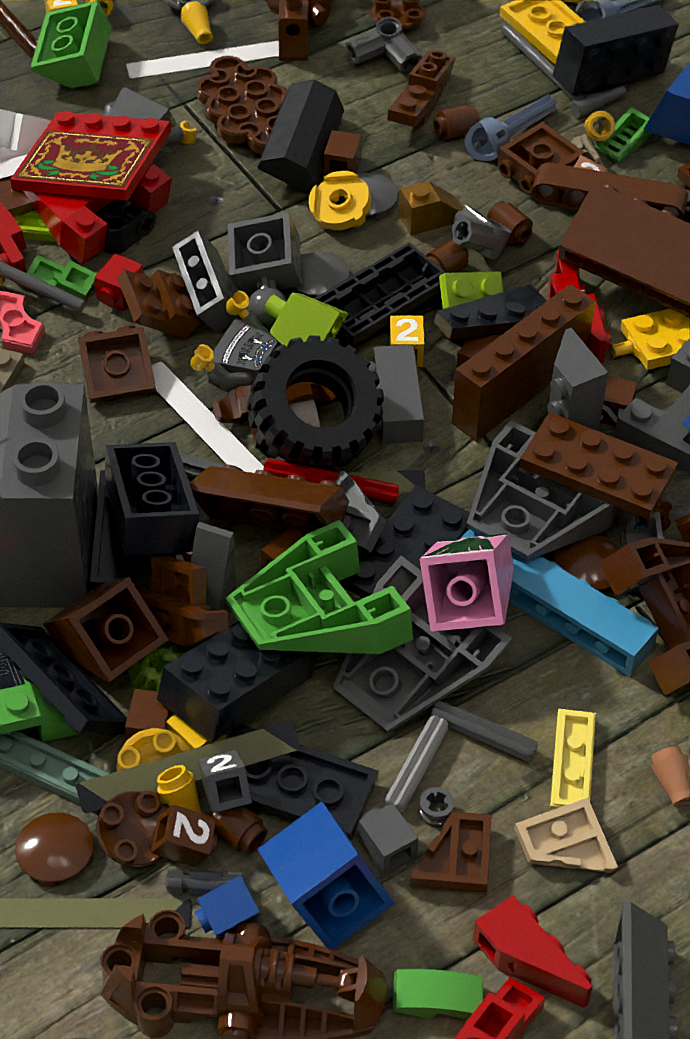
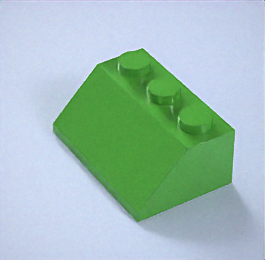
[30,0,112,88]

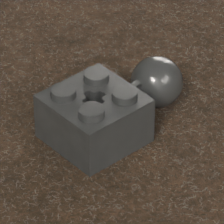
[228,212,302,329]

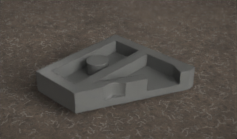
[335,470,387,553]

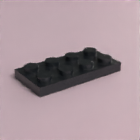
[340,485,470,598]
[0,622,127,735]
[228,724,379,840]

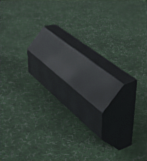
[257,79,344,195]
[314,242,446,347]

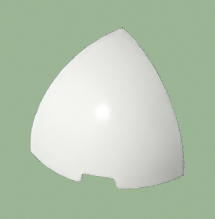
[0,109,52,161]

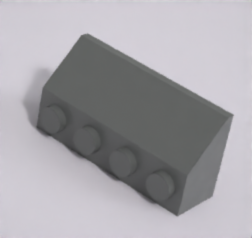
[613,901,677,1039]

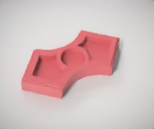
[0,291,45,355]

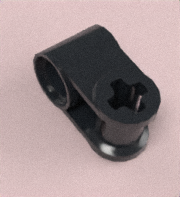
[101,198,156,254]

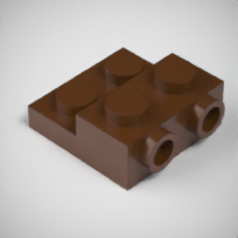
[497,122,585,194]
[117,269,201,339]
[78,325,156,403]

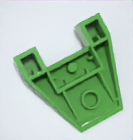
[226,520,413,654]

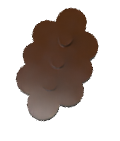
[197,56,288,154]

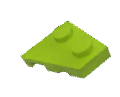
[439,272,503,337]

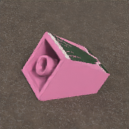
[420,533,514,632]

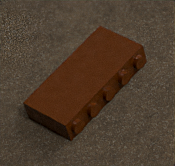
[559,182,690,317]
[452,284,596,442]

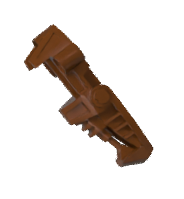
[100,910,387,1039]

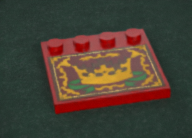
[10,111,172,201]

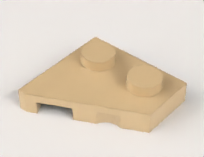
[514,797,618,873]

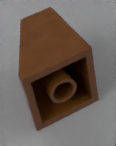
[43,577,169,682]

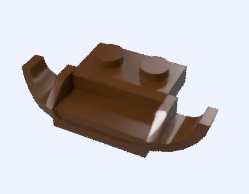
[212,382,339,448]
[135,554,229,645]

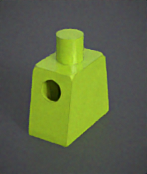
[263,293,348,347]

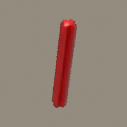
[263,459,399,504]

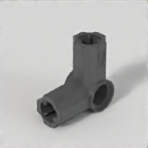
[345,17,422,74]
[451,206,512,260]

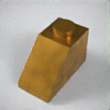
[399,181,463,236]

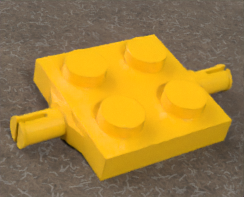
[610,308,690,370]

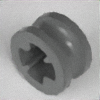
[419,787,455,827]

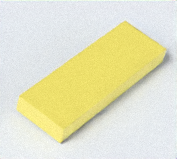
[550,709,596,811]

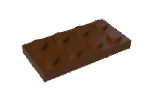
[519,412,678,519]

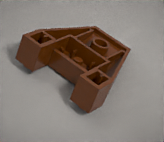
[599,537,690,696]

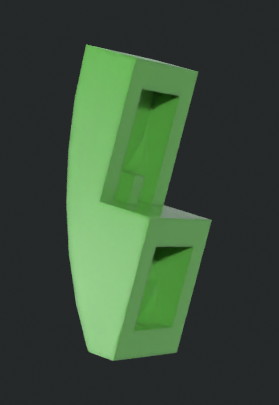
[27,254,97,299]
[393,969,483,1020]

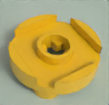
[309,171,372,230]

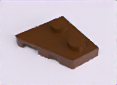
[410,812,492,892]

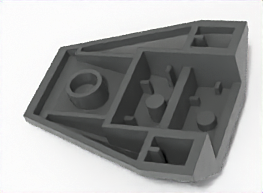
[333,556,513,733]

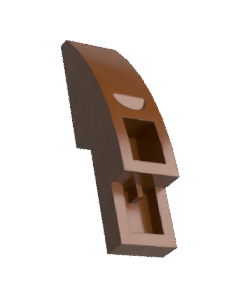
[387,50,455,127]

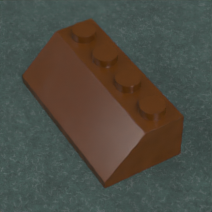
[189,464,349,534]

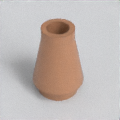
[651,746,690,807]

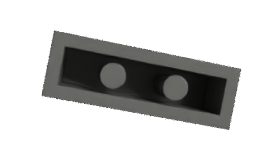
[172,231,241,334]
[368,345,424,444]

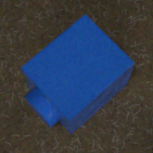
[195,875,261,938]

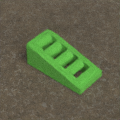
[595,107,653,164]

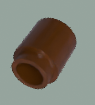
[433,105,480,140]
[487,201,533,245]
[426,239,469,273]
[209,805,268,854]

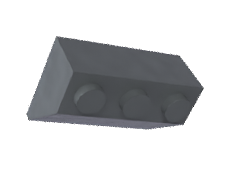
[547,328,608,431]

